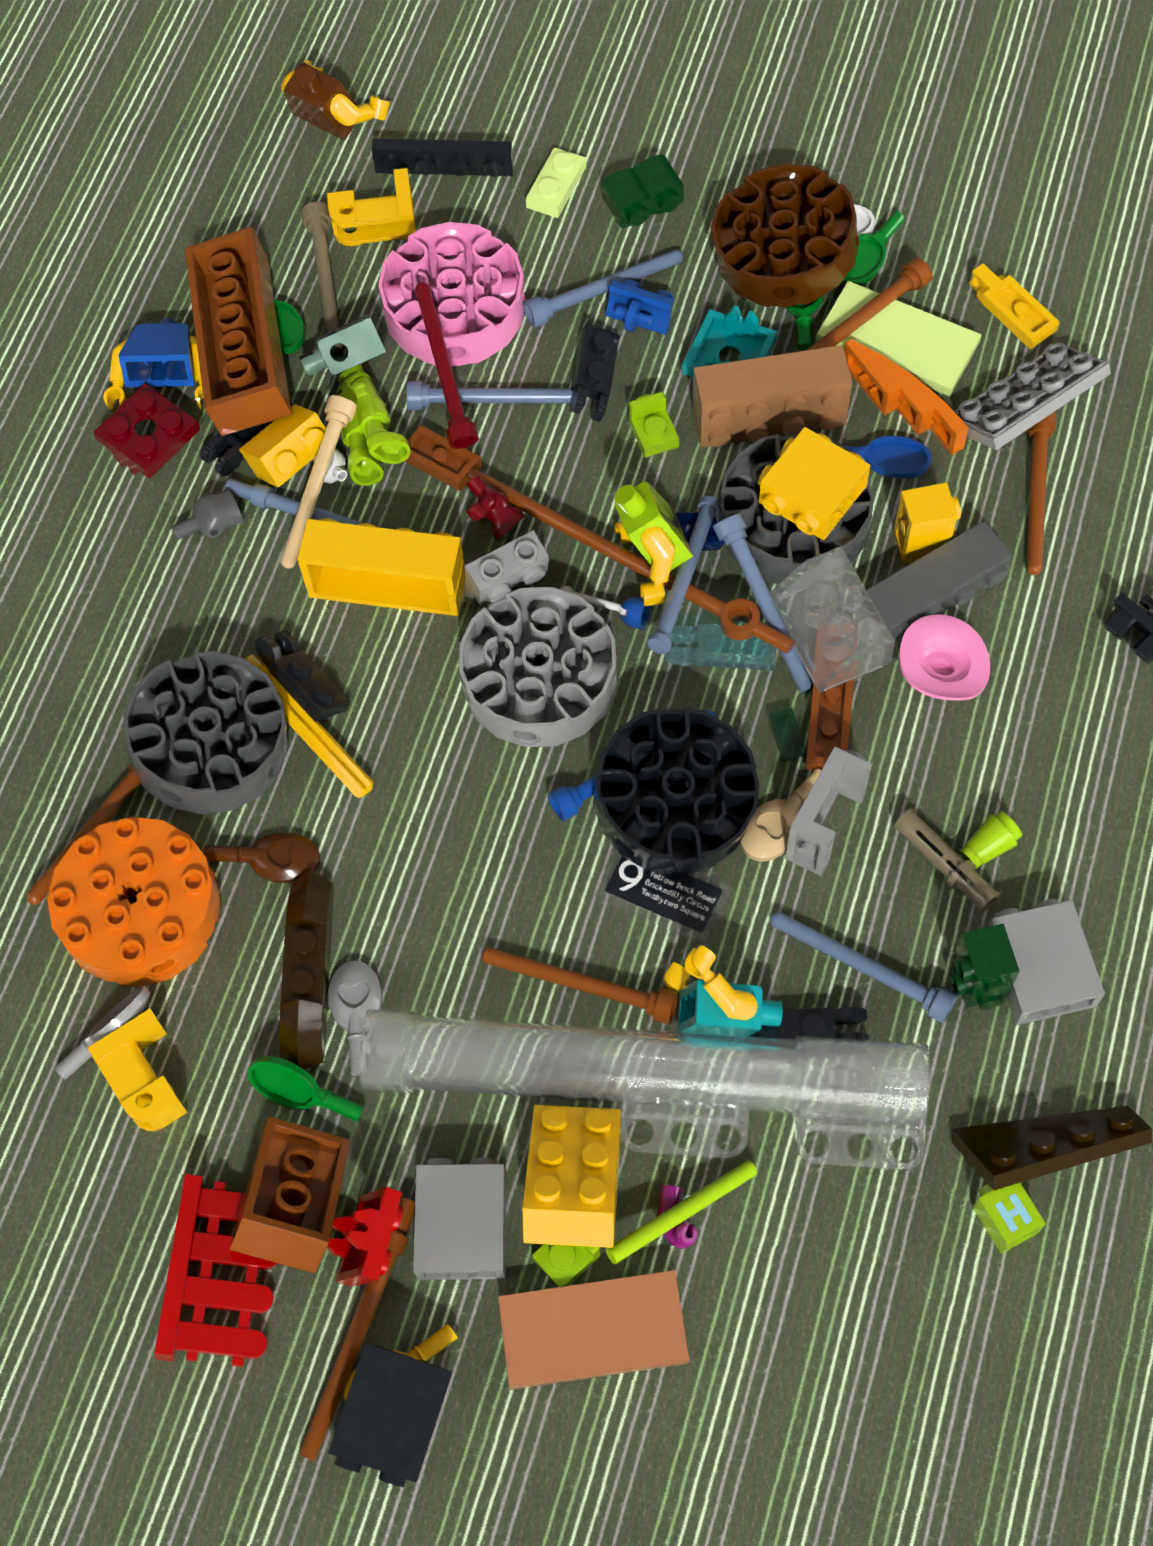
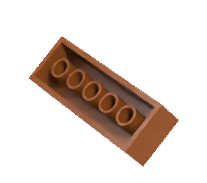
[184,227,292,436]

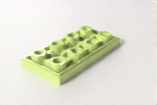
[816,281,982,397]

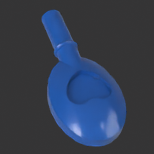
[846,436,931,479]

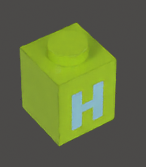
[973,1183,1046,1254]

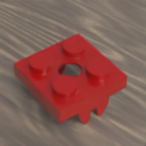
[327,1187,403,1287]

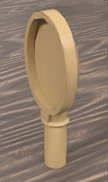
[740,768,821,862]

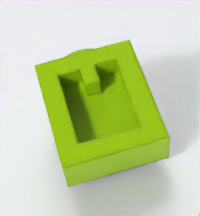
[629,392,679,458]
[531,1244,601,1287]

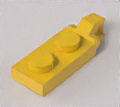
[969,263,1060,350]

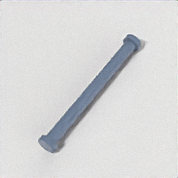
[647,496,720,654]

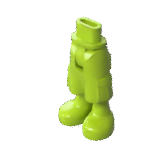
[337,364,411,486]

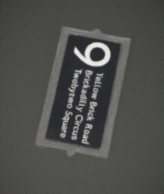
[595,851,733,946]

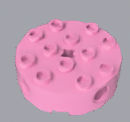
[378,222,526,366]

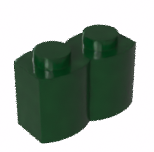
[601,155,684,228]

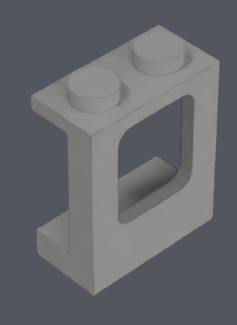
[785,747,872,876]

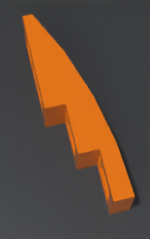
[844,339,969,455]

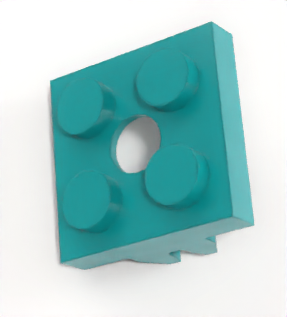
[682,305,778,377]

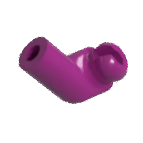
[656,1185,698,1249]

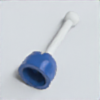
[560,586,651,630]

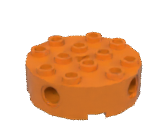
[47,817,222,987]

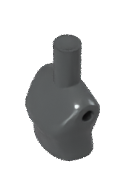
[170,489,244,540]

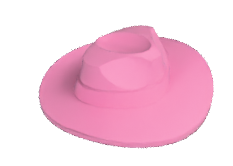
[899,614,990,701]

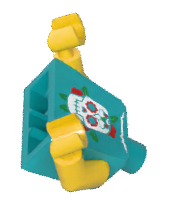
[664,946,783,1037]

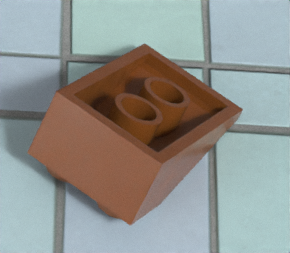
[230,1116,351,1274]

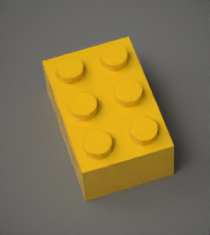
[522,1105,621,1248]

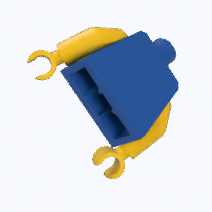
[103,318,204,411]

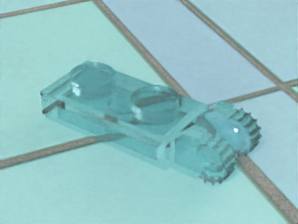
[665,624,776,671]

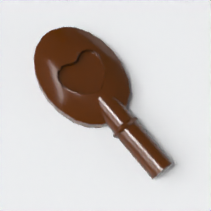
[204,833,320,883]

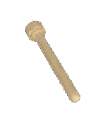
[281,395,357,569]

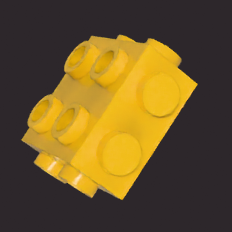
[758,427,870,541]

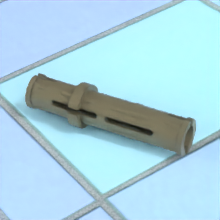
[894,809,1000,913]

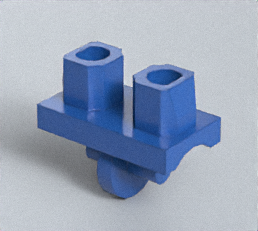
[605,279,674,335]

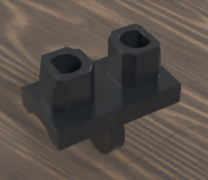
[1104,593,1153,664]

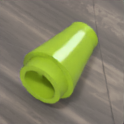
[959,811,1022,870]

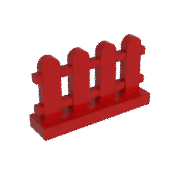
[154,1174,278,1367]

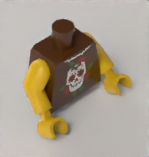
[281,60,390,141]

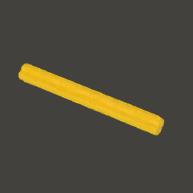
[245,654,373,798]

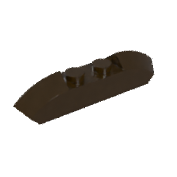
[279,869,334,1069]

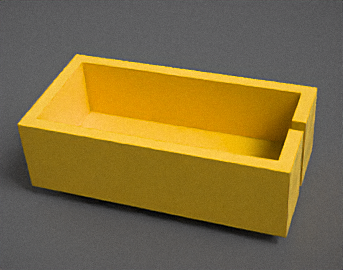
[297,518,465,616]

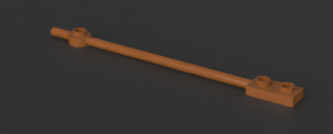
[405,425,795,654]

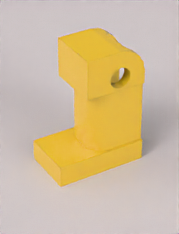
[327,168,416,246]
[87,1009,188,1131]

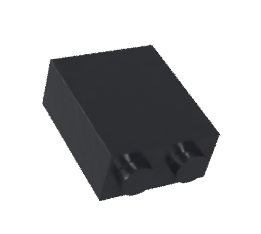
[328,1342,453,1488]

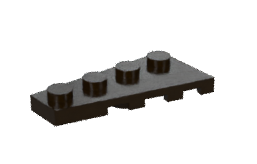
[952,1106,1152,1190]

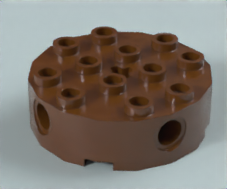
[711,164,860,307]

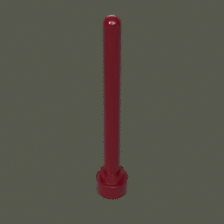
[415,282,479,449]

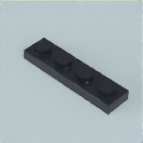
[371,139,514,177]

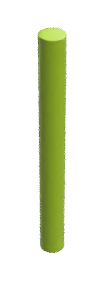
[606,1160,757,1264]

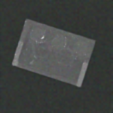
[770,546,895,693]

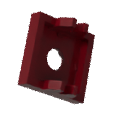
[93,383,201,479]

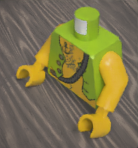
[614,482,693,606]

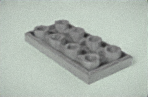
[954,343,1111,450]

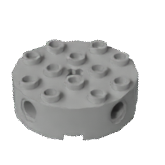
[459,587,617,747]

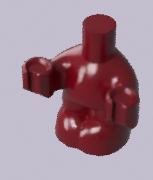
[466,475,525,540]

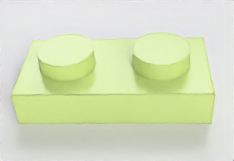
[526,147,586,218]

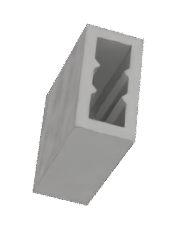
[988,899,1105,1025]
[413,1158,507,1280]

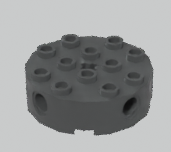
[719,434,874,586]
[123,651,288,814]

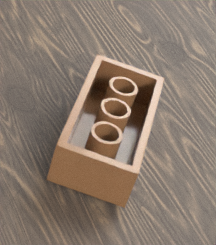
[692,345,852,448]

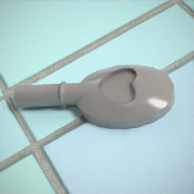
[328,961,382,1076]
[54,985,151,1080]

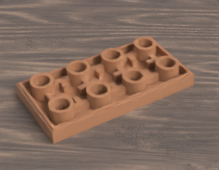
[498,1270,689,1390]

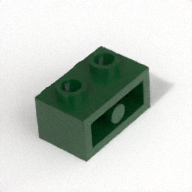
[950,923,1020,1009]

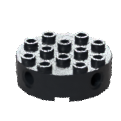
[593,707,759,876]

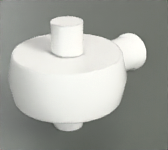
[314,449,347,483]

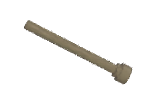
[301,202,343,354]

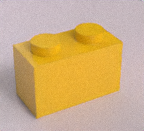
[239,404,326,488]
[893,482,961,564]

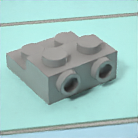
[465,530,549,607]

